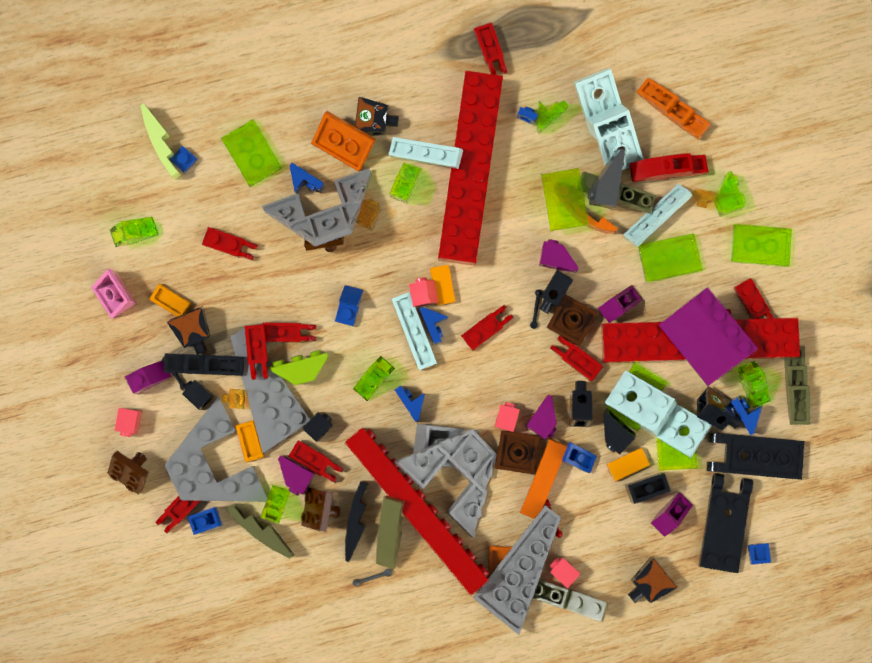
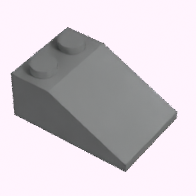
[413,423,478,467]

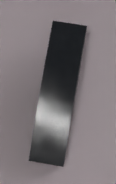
[164,353,244,376]
[345,481,368,562]

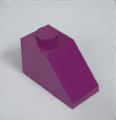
[539,239,578,273]
[598,285,643,323]
[124,361,172,394]
[526,394,557,440]
[278,455,316,496]
[651,492,693,537]

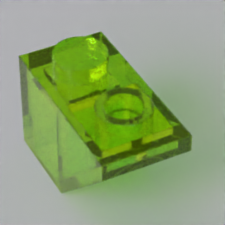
[389,162,422,204]
[713,171,746,217]
[109,217,158,247]
[353,356,395,401]
[738,361,770,408]

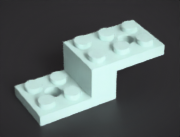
[574,68,644,170]
[605,370,712,458]

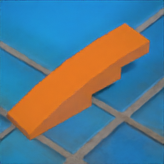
[636,77,710,140]
[520,439,568,519]

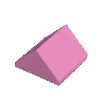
[91,268,137,319]

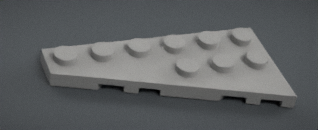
[231,328,311,454]
[473,505,561,635]

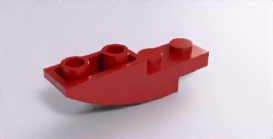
[629,153,709,182]

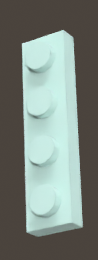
[388,137,463,169]
[623,184,693,247]
[392,292,437,370]

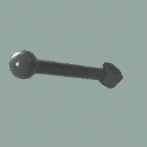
[353,569,392,587]

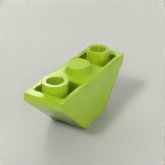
[269,350,328,385]

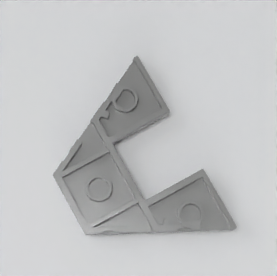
[262,168,372,246]
[165,397,269,502]
[395,428,497,538]

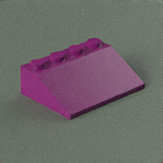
[658,287,758,386]

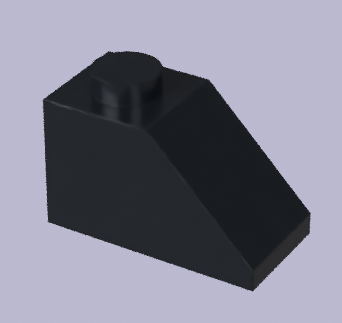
[604,408,636,455]

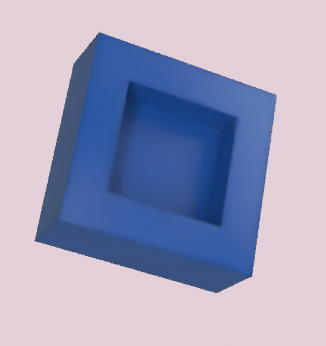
[517,107,538,125]
[170,146,198,173]
[748,543,771,565]

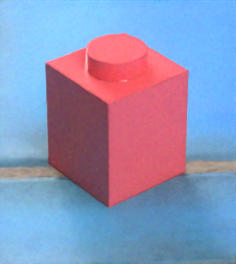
[409,277,439,307]
[494,402,520,432]
[114,408,142,437]
[549,556,580,588]

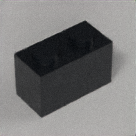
[625,472,671,504]

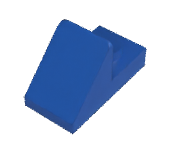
[290,162,325,194]
[335,285,363,327]
[419,307,448,345]
[395,386,425,422]
[731,395,763,435]
[562,442,597,474]
[188,507,223,535]

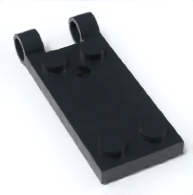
[706,433,805,480]
[699,473,753,573]

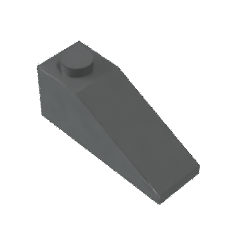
[588,149,625,209]

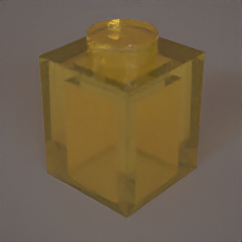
[356,199,382,231]

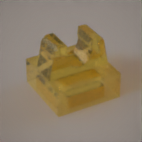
[693,188,716,208]
[222,389,245,409]

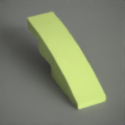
[140,103,181,180]

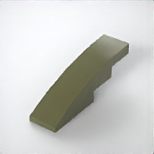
[784,346,810,425]
[376,496,404,569]
[226,504,295,559]

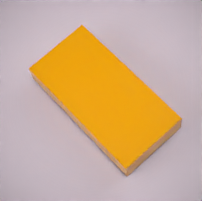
[430,265,455,306]
[149,283,192,317]
[235,420,265,462]
[606,448,650,482]

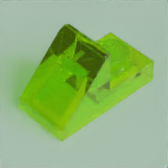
[536,100,569,134]
[260,485,290,524]

